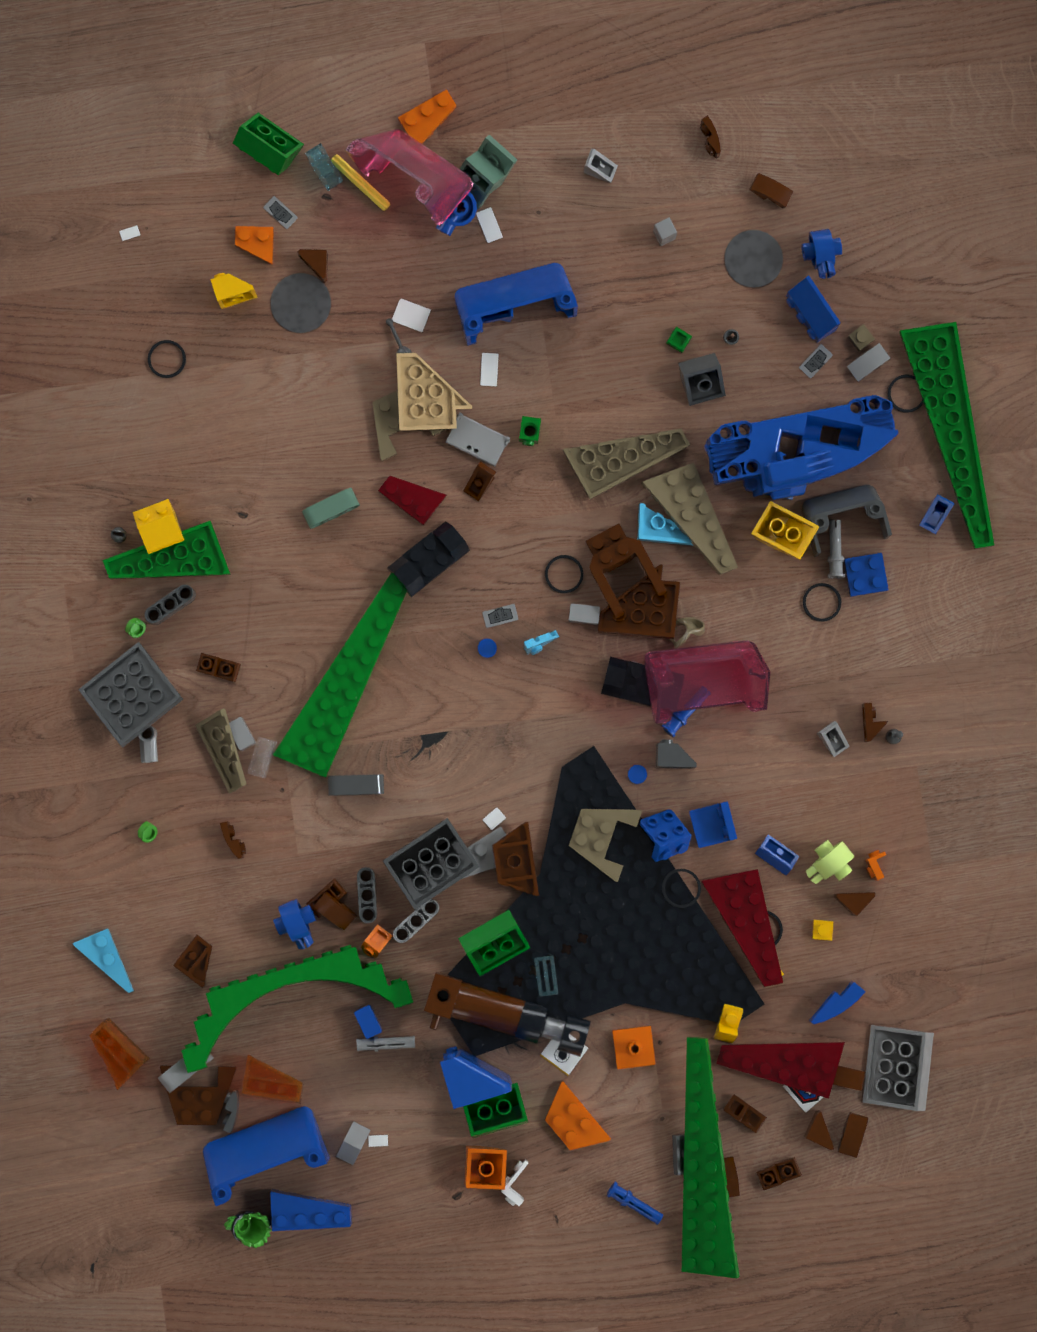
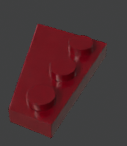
[378,476,447,526]

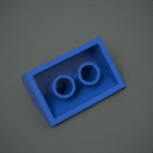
[786,276,841,343]

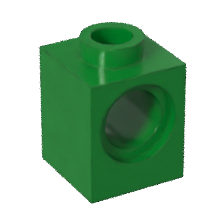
[519,416,541,446]

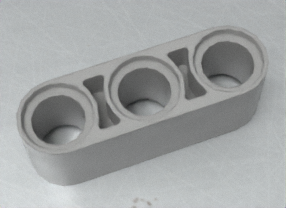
[393,899,440,943]
[158,1053,214,1093]

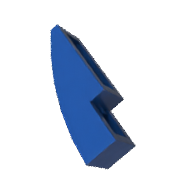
[809,981,866,1024]

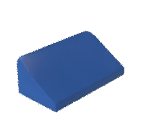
[755,834,800,875]

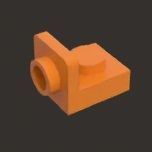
[361,924,393,959]

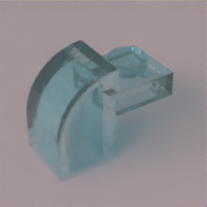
[305,143,343,191]

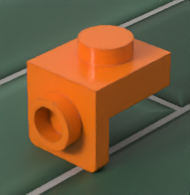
[865,850,886,881]

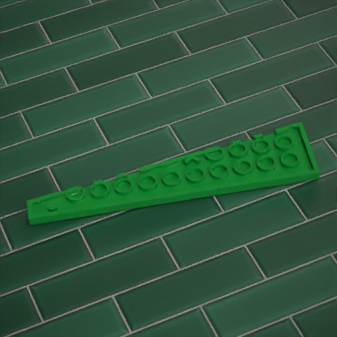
[899,322,994,549]
[273,573,407,778]

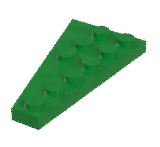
[103,521,231,579]

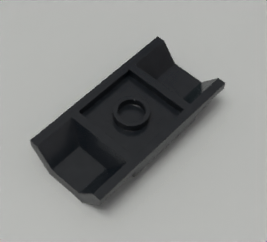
[387,521,470,597]
[601,657,684,712]

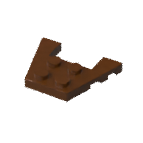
[160,1065,237,1125]

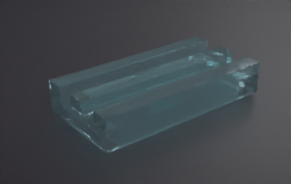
[534,955,558,997]

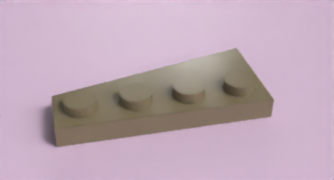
[195,708,247,794]

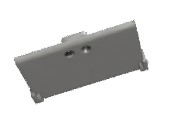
[446,413,511,467]

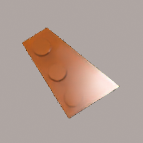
[398,89,456,151]

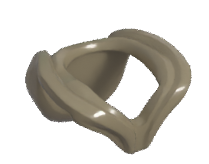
[669,617,705,649]

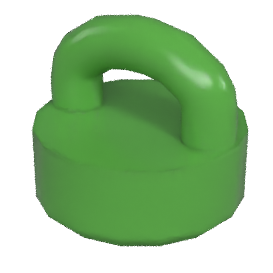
[125,618,146,638]
[138,821,158,843]

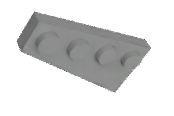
[462,826,506,879]

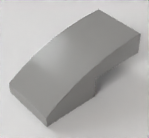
[847,343,891,382]

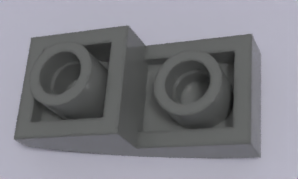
[222,1090,239,1133]

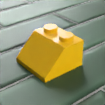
[210,273,258,309]
[132,499,184,554]

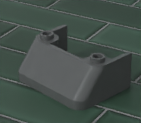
[802,485,892,557]

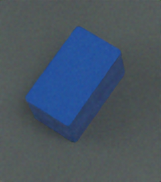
[354,1004,383,1039]

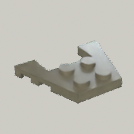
[372,390,447,462]
[569,809,642,882]

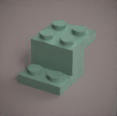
[450,135,517,209]

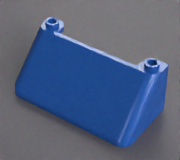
[455,263,578,346]
[440,1046,512,1109]
[203,1106,330,1206]

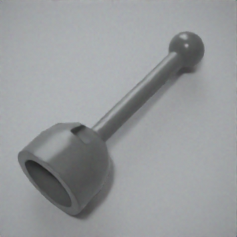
[386,318,412,353]
[886,729,903,744]

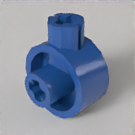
[436,188,477,236]
[801,229,842,279]
[273,899,316,949]

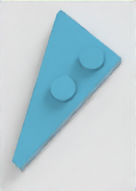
[637,503,694,546]
[524,630,559,655]
[73,929,134,993]

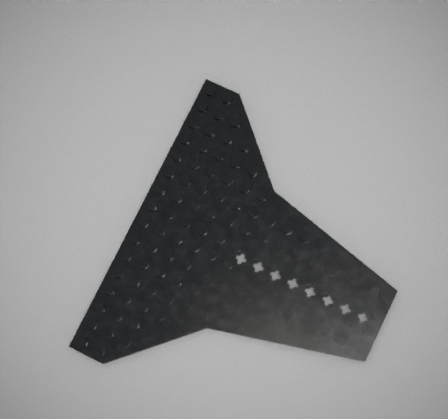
[438,746,765,1056]

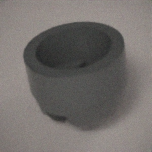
[723,329,739,345]
[111,527,127,543]

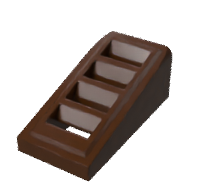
[306,878,348,918]

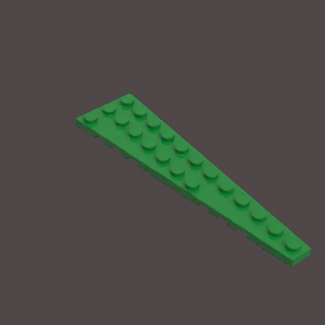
[681,1037,740,1279]

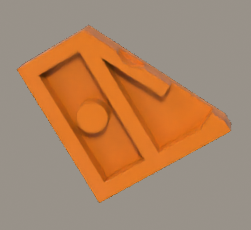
[235,226,274,264]

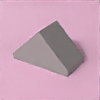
[584,149,618,183]
[817,721,850,757]
[336,1121,371,1165]

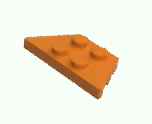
[545,1081,611,1150]

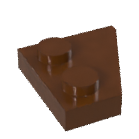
[173,934,212,988]

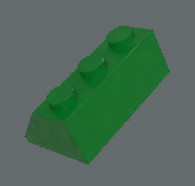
[232,112,304,175]
[458,910,530,976]
[463,1083,529,1138]

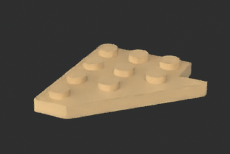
[396,353,472,430]

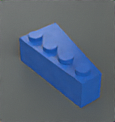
[270,1189,352,1231]

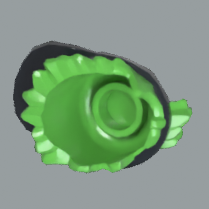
[224,1211,272,1248]

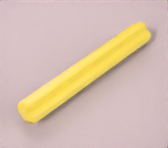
[331,154,390,211]

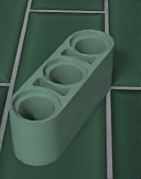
[302,488,360,529]

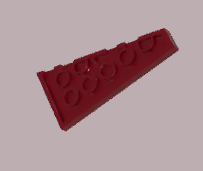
[701,869,783,987]
[716,1042,845,1099]

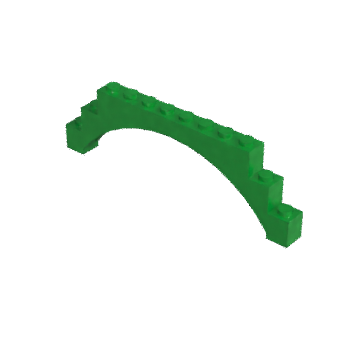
[181,945,413,1073]

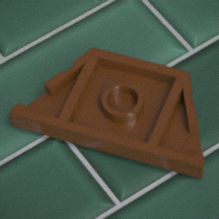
[492,821,539,896]

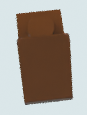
[463,461,496,501]
[862,703,888,742]

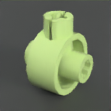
[806,840,854,884]

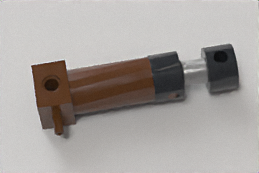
[424,972,591,1057]

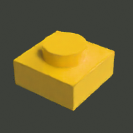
[812,920,833,941]

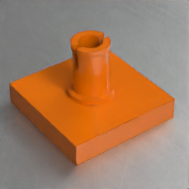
[612,1025,656,1069]

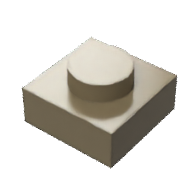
[848,324,875,352]

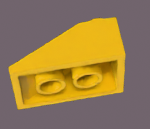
[751,501,819,560]

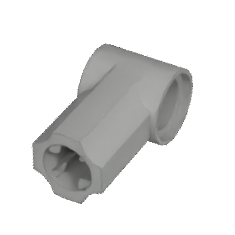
[138,726,158,763]

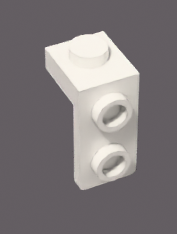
[501,1159,528,1206]

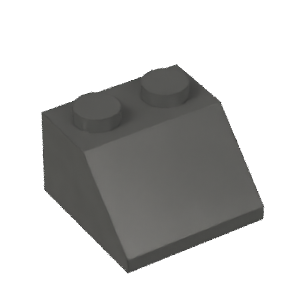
[678,353,726,406]
[656,739,697,769]

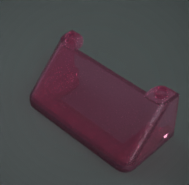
[345,129,473,226]
[644,641,771,724]

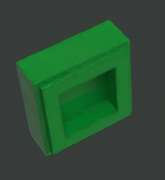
[666,327,692,353]

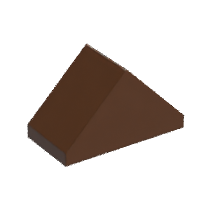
[297,249,328,283]
[834,892,875,916]
[804,1110,834,1150]
[724,1156,740,1197]

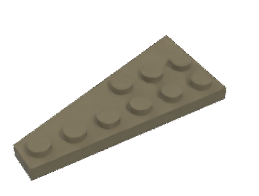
[563,428,690,500]
[641,463,738,575]

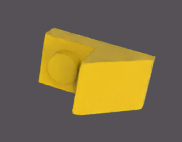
[714,1004,743,1044]

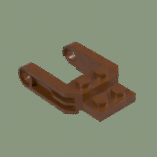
[586,524,667,619]

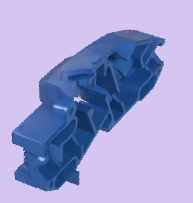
[704,395,898,500]

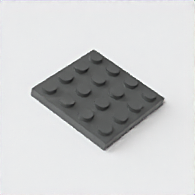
[78,642,183,747]

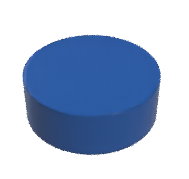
[478,638,497,658]
[628,765,647,784]

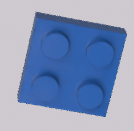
[844,553,889,597]

